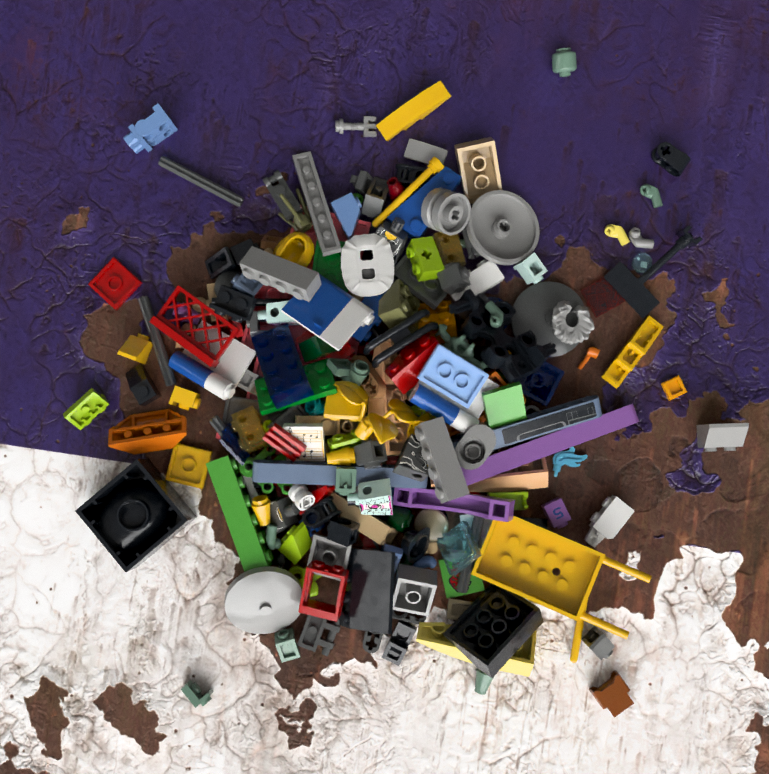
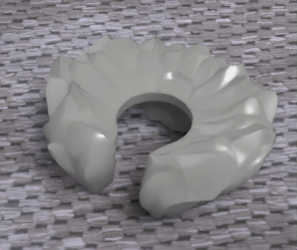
[551,300,595,345]

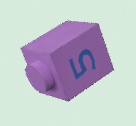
[541,497,571,529]

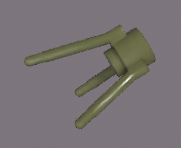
[278,188,313,233]

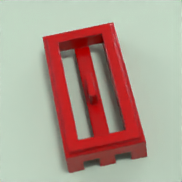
[262,423,307,462]

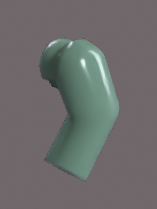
[485,301,504,328]

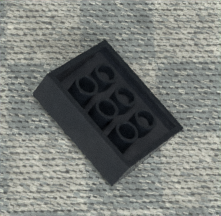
[339,546,395,634]
[443,583,543,678]

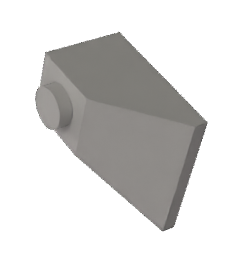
[307,534,352,581]

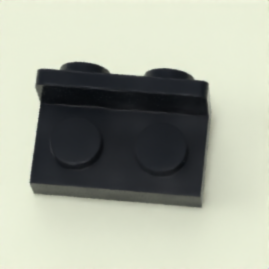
[209,285,257,323]

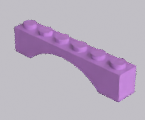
[393,487,515,522]

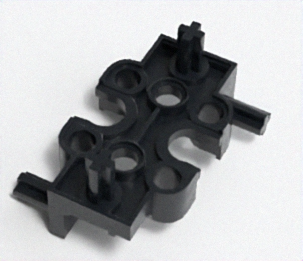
[449,289,557,384]

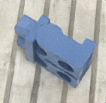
[123,103,178,154]

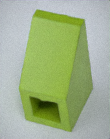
[278,522,312,565]

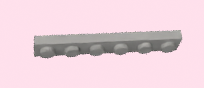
[292,151,341,256]

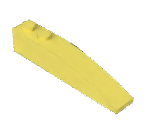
[416,622,537,677]

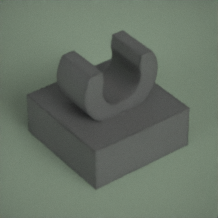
[350,170,374,196]

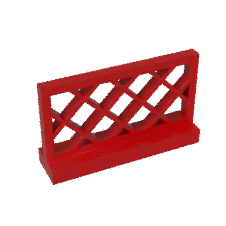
[149,285,240,368]

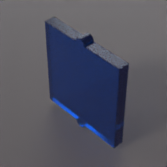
[219,422,252,465]

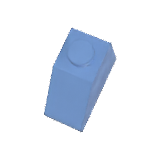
[331,193,362,240]

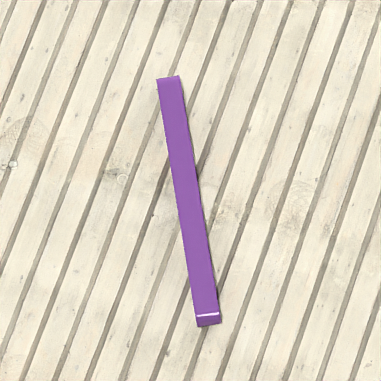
[461,404,640,486]

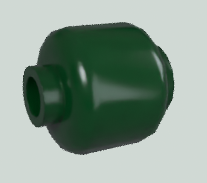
[385,505,415,533]

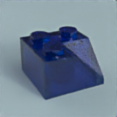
[516,362,565,406]

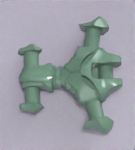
[434,324,488,370]

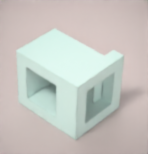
[513,252,548,285]

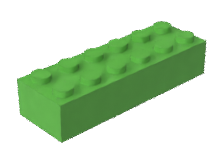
[206,455,274,572]

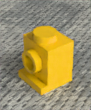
[169,386,201,411]

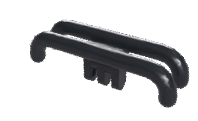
[363,309,439,368]

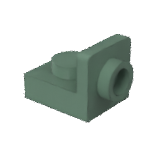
[326,358,352,381]
[334,467,357,496]
[275,628,301,663]
[181,680,213,708]

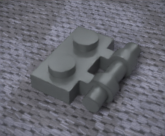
[297,615,341,656]

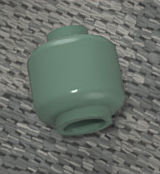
[552,48,577,77]

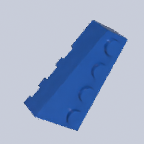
[387,166,462,239]

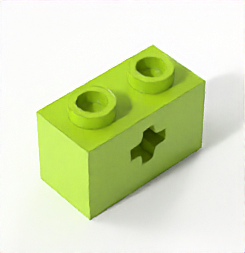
[406,236,445,282]

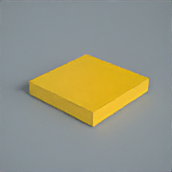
[165,443,213,489]

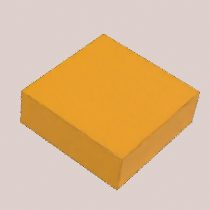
[660,375,687,401]

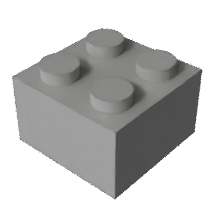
[393,564,437,616]

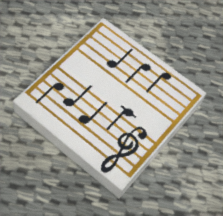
[283,423,326,461]

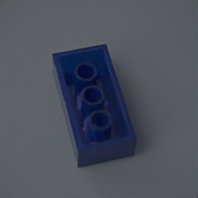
[251,323,314,409]

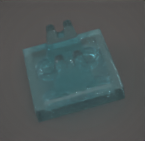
[436,521,482,576]

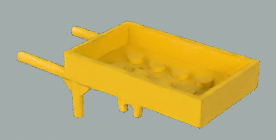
[471,515,652,639]

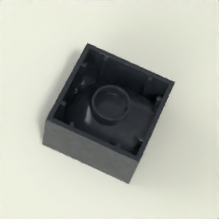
[75,458,197,572]

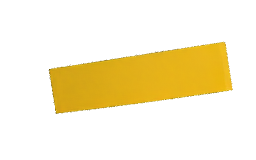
[376,80,452,141]
[601,315,664,389]

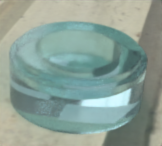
[632,253,652,273]

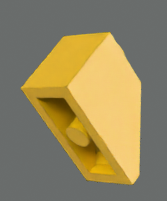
[117,333,153,364]

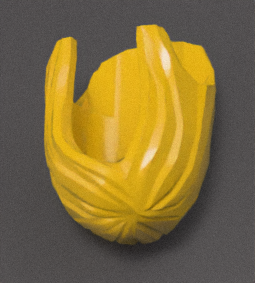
[273,232,314,268]

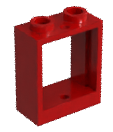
[298,560,349,622]

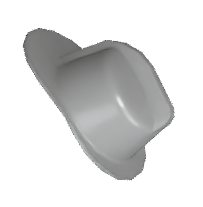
[455,424,496,470]

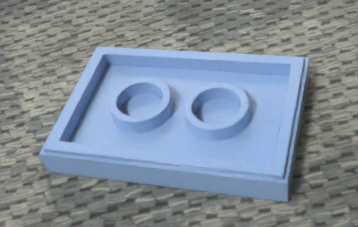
[417,343,489,409]

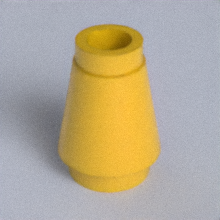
[326,446,356,466]
[251,495,271,526]

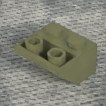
[378,279,420,333]

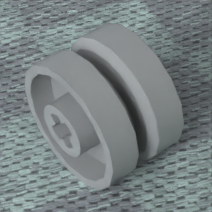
[421,187,471,236]

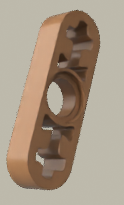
[350,355,386,398]

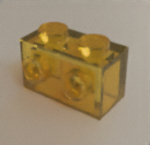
[433,232,466,267]
[230,405,270,453]

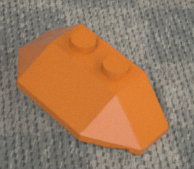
[108,409,187,455]

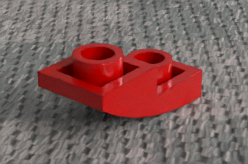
[299,485,334,515]

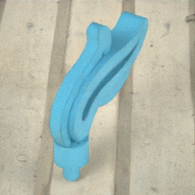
[552,447,587,477]

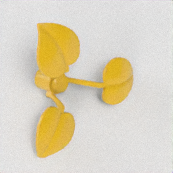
[334,381,418,444]

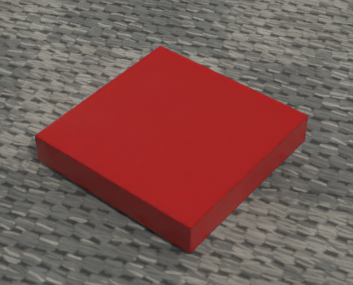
[88,257,142,310]

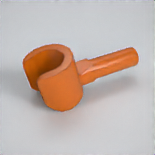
[577,347,600,370]

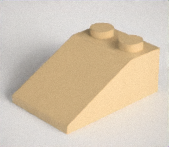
[454,137,502,204]

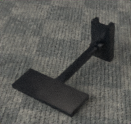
[603,225,702,318]

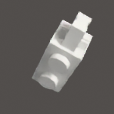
[450,259,505,301]
[584,495,634,548]

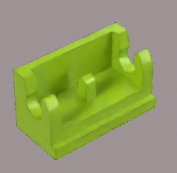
[487,491,528,510]

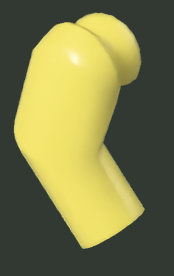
[604,224,630,246]

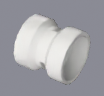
[288,484,315,511]

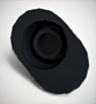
[400,527,430,563]

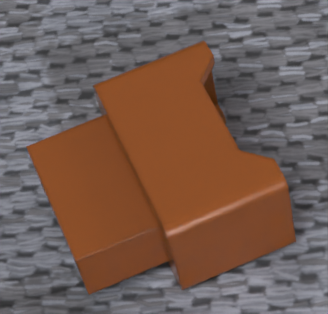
[589,670,634,718]

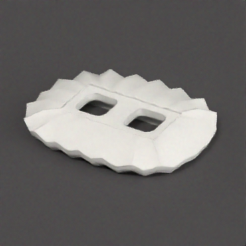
[341,233,394,297]

